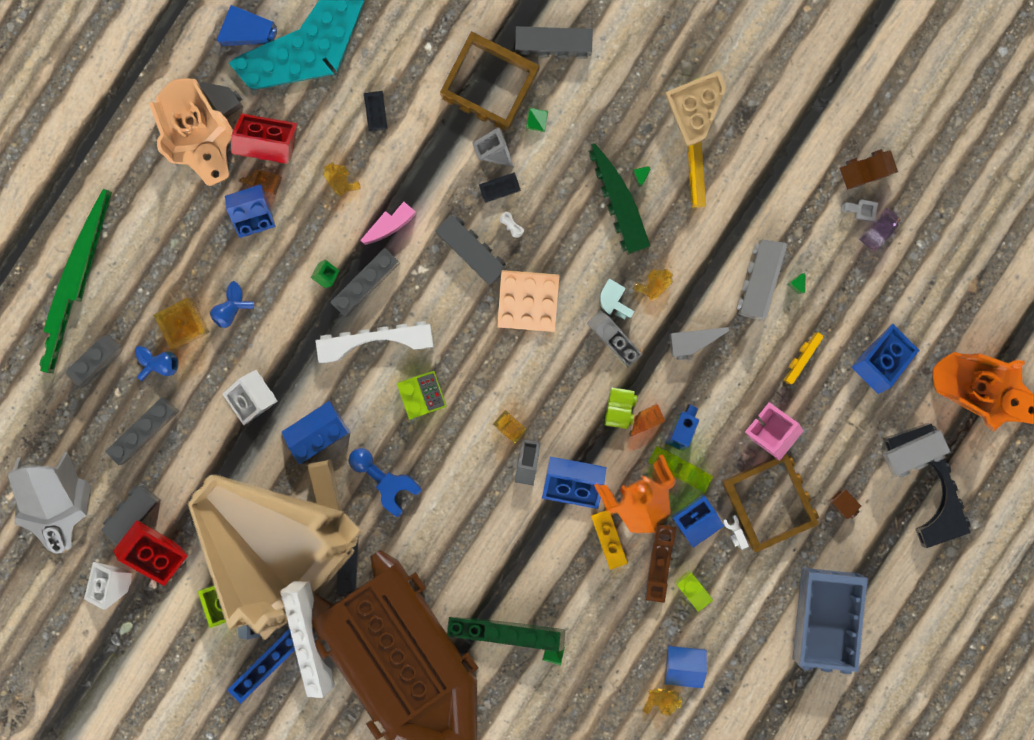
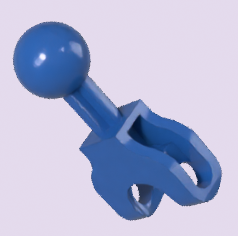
[348,448,422,517]

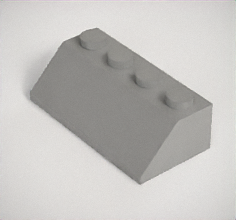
[736,239,787,321]

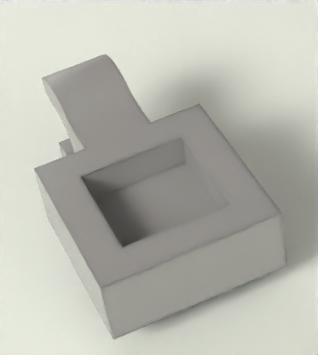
[841,199,878,222]

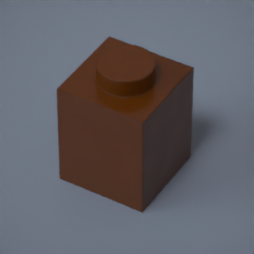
[828,488,862,519]

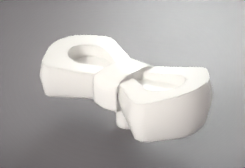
[500,212,524,238]

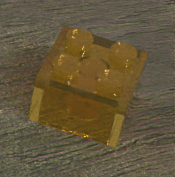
[153,297,210,350]

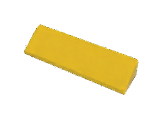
[687,141,706,208]

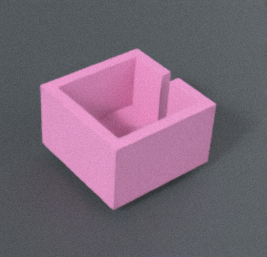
[745,403,804,461]

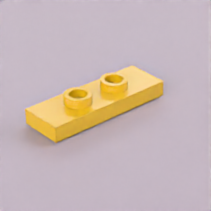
[783,332,824,384]
[591,510,628,570]

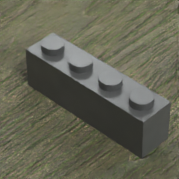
[515,26,593,59]
[435,215,506,286]
[330,248,400,317]
[105,398,180,465]

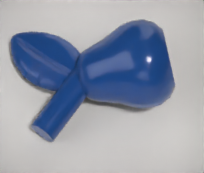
[210,281,254,328]
[135,346,179,381]

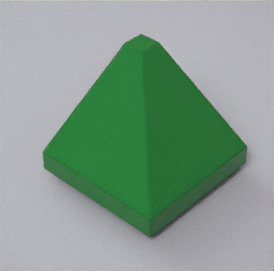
[542,647,565,665]

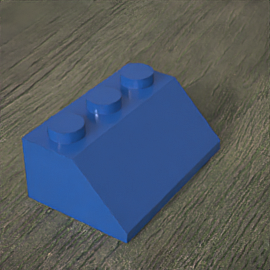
[282,401,351,465]
[542,456,607,509]

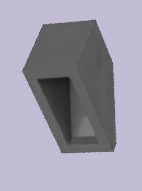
[199,82,243,118]
[515,439,541,486]

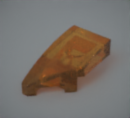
[239,170,282,195]

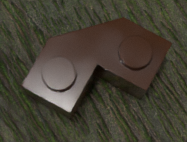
[840,149,898,190]

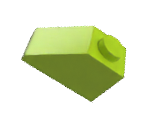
[674,570,713,612]

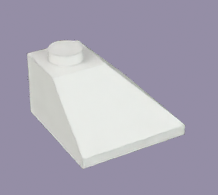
[84,562,132,610]

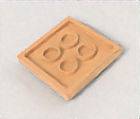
[497,270,559,332]

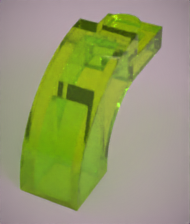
[648,446,713,493]

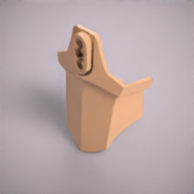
[149,79,233,186]

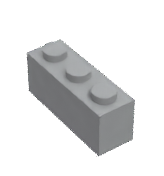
[883,430,950,477]

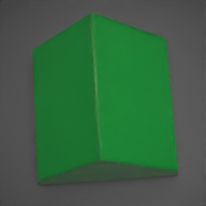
[632,166,651,187]
[787,273,806,294]

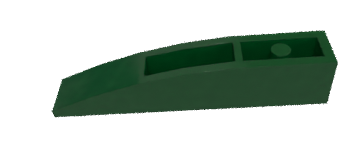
[588,143,650,255]
[447,617,566,652]

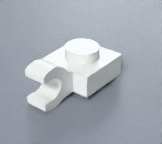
[723,515,749,549]

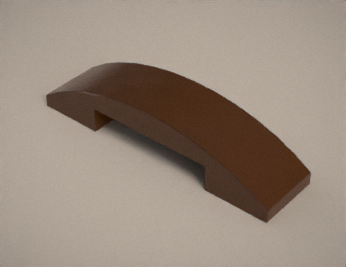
[645,524,677,603]

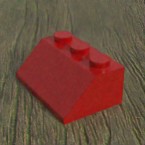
[231,113,298,164]

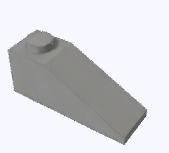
[669,327,729,360]

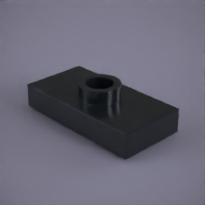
[364,91,388,132]
[479,172,521,203]

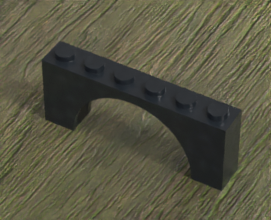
[883,423,971,548]

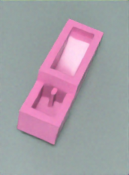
[361,202,417,245]

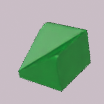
[526,108,548,132]
[310,259,340,288]

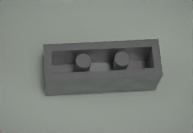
[101,485,161,545]

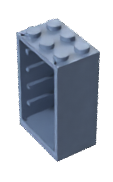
[792,568,868,674]

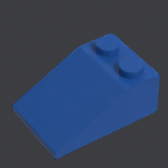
[851,324,920,394]

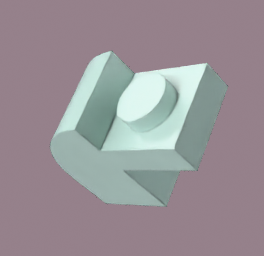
[600,279,634,320]

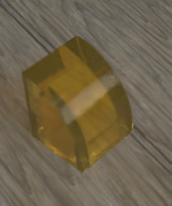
[493,410,527,444]

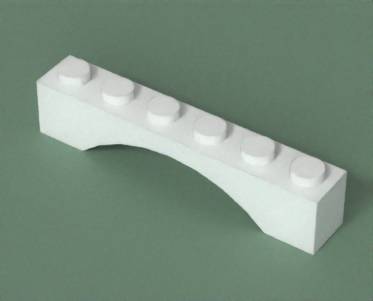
[316,321,434,364]
[281,581,335,698]

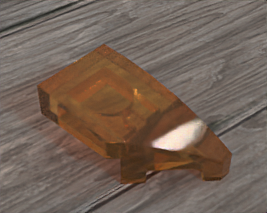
[629,404,665,437]

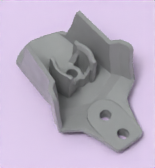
[8,452,91,554]

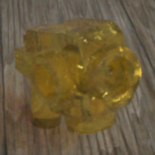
[323,162,361,197]
[633,268,674,301]
[642,688,683,716]

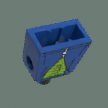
[665,404,699,451]

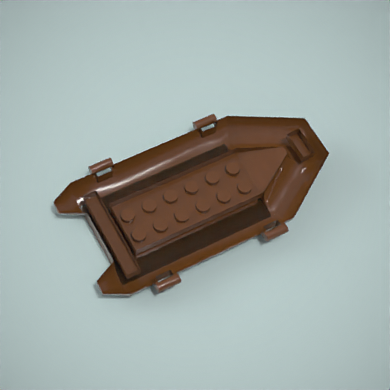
[312,550,479,740]

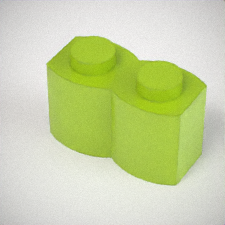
[604,387,637,429]

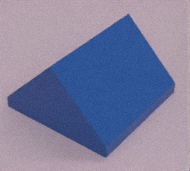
[664,646,707,688]

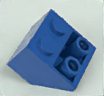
[225,185,276,238]
[671,495,724,548]

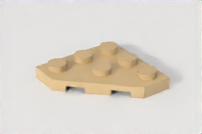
[665,71,726,147]

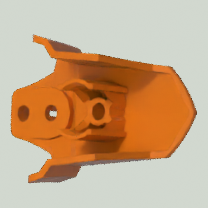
[933,352,1034,432]
[594,454,675,533]

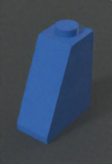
[217,5,277,46]

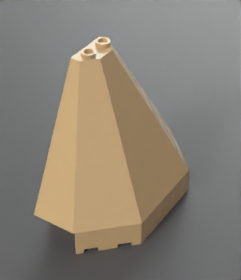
[188,475,361,640]

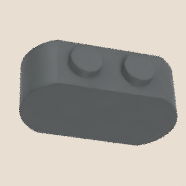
[66,335,123,388]

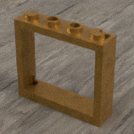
[440,31,540,131]
[721,454,819,553]

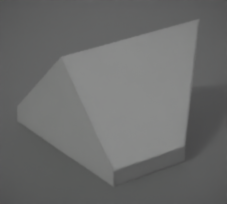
[473,128,514,167]

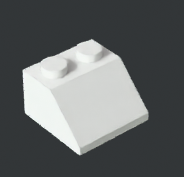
[223,370,277,425]

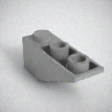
[587,310,642,368]

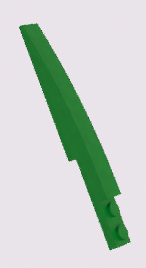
[39,189,112,373]

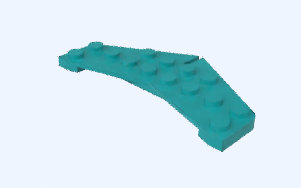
[229,0,365,90]

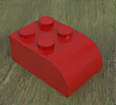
[113,520,188,586]

